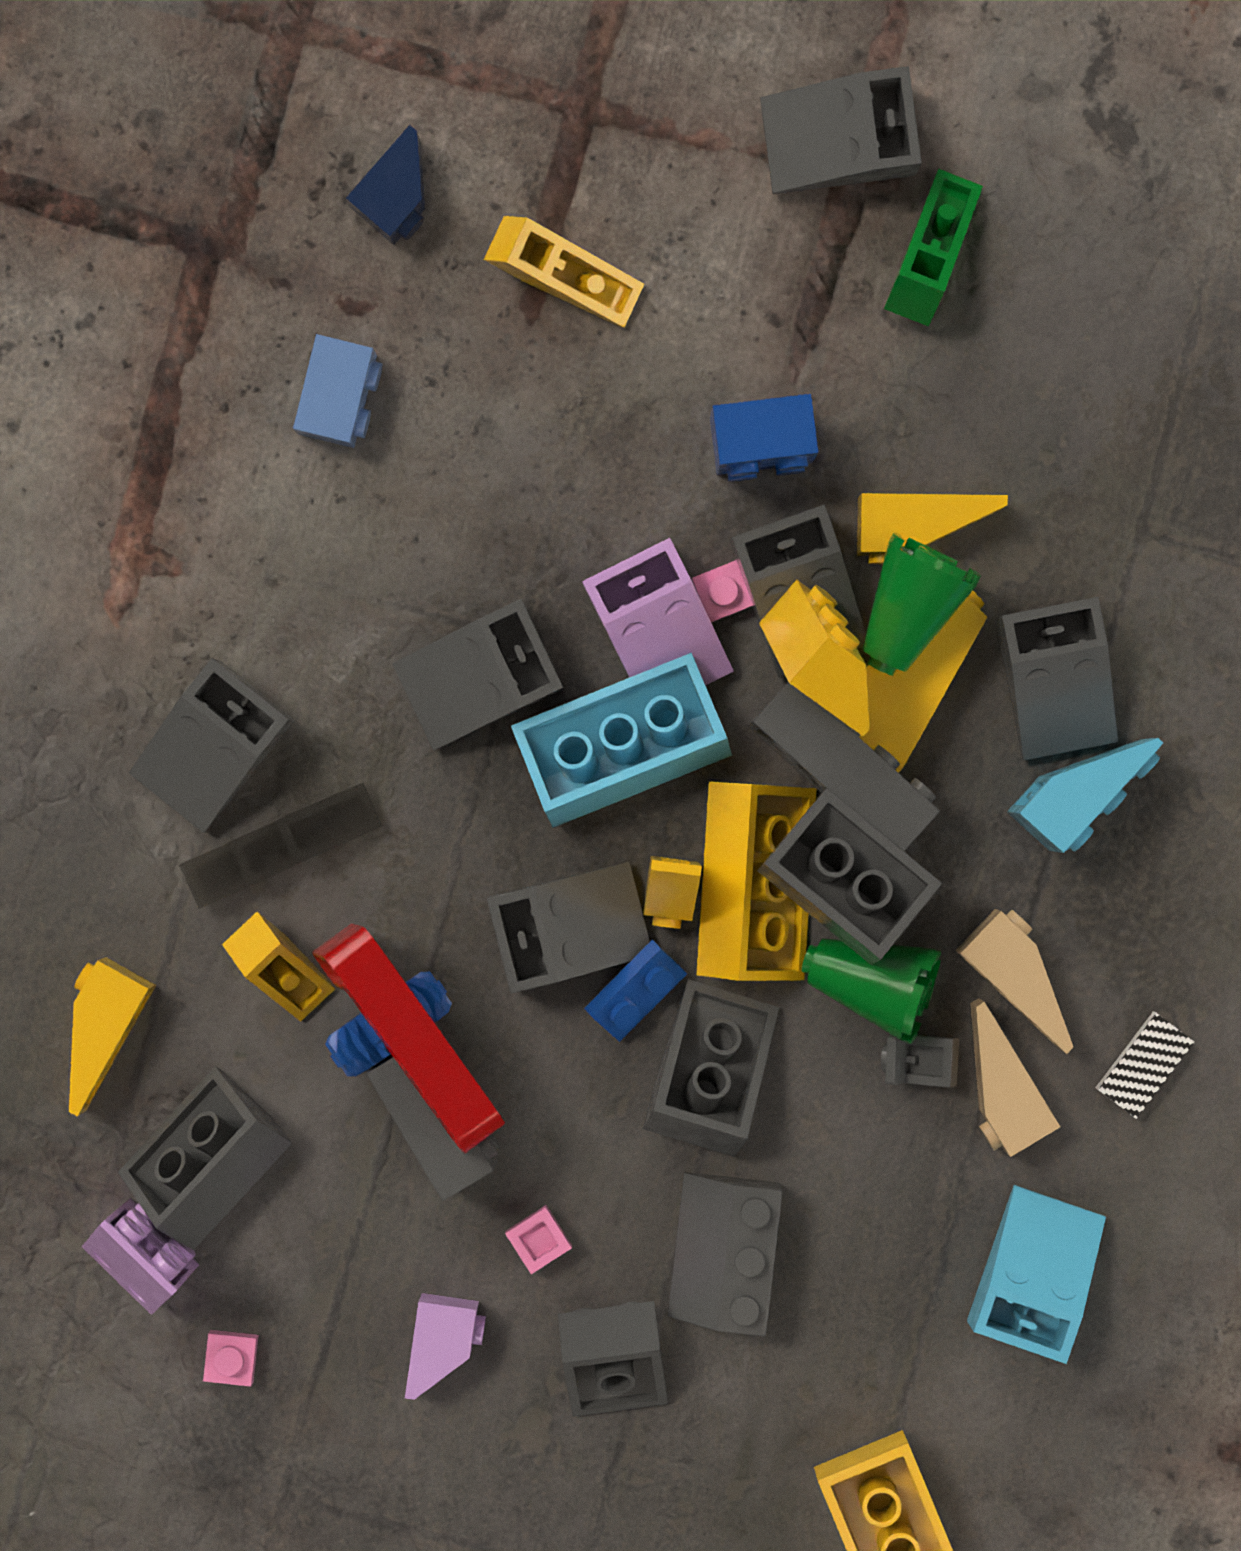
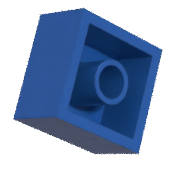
[710,394,818,482]

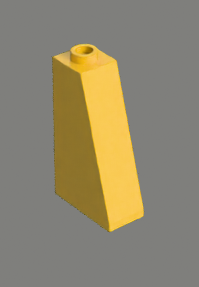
[859,591,987,773]

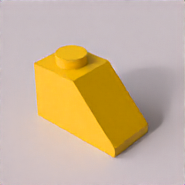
[222,911,335,1022]

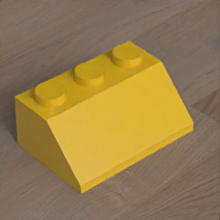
[759,579,870,736]

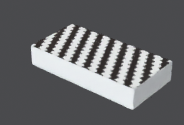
[1095,1012,1194,1119]

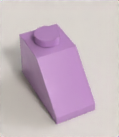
[405,1293,486,1400]

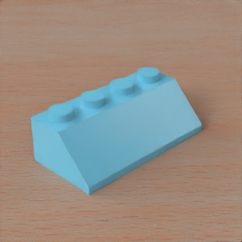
[511,653,732,828]

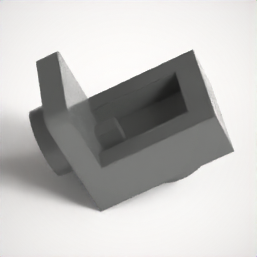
[881,1034,959,1088]

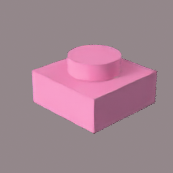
[691,560,753,623]
[505,1205,572,1274]
[203,1330,259,1387]

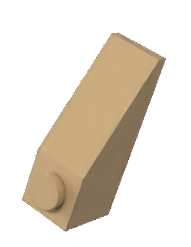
[955,909,1073,1054]
[970,998,1060,1157]

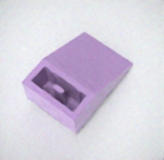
[582,538,734,686]
[82,1198,199,1315]

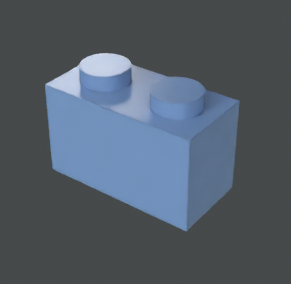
[293,334,382,448]

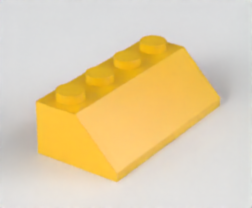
[696,782,817,981]

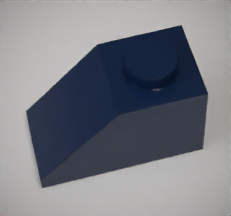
[346,124,425,245]

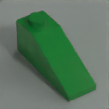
[884,168,983,327]

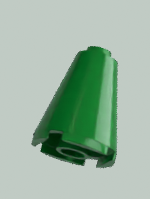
[862,533,982,676]
[801,938,941,1044]

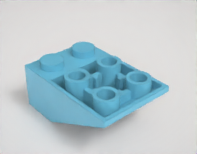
[1007,738,1163,853]
[967,1185,1106,1364]

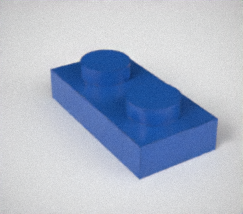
[584,939,687,1042]

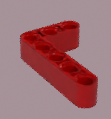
[312,923,505,1154]

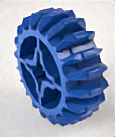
[325,972,452,1077]

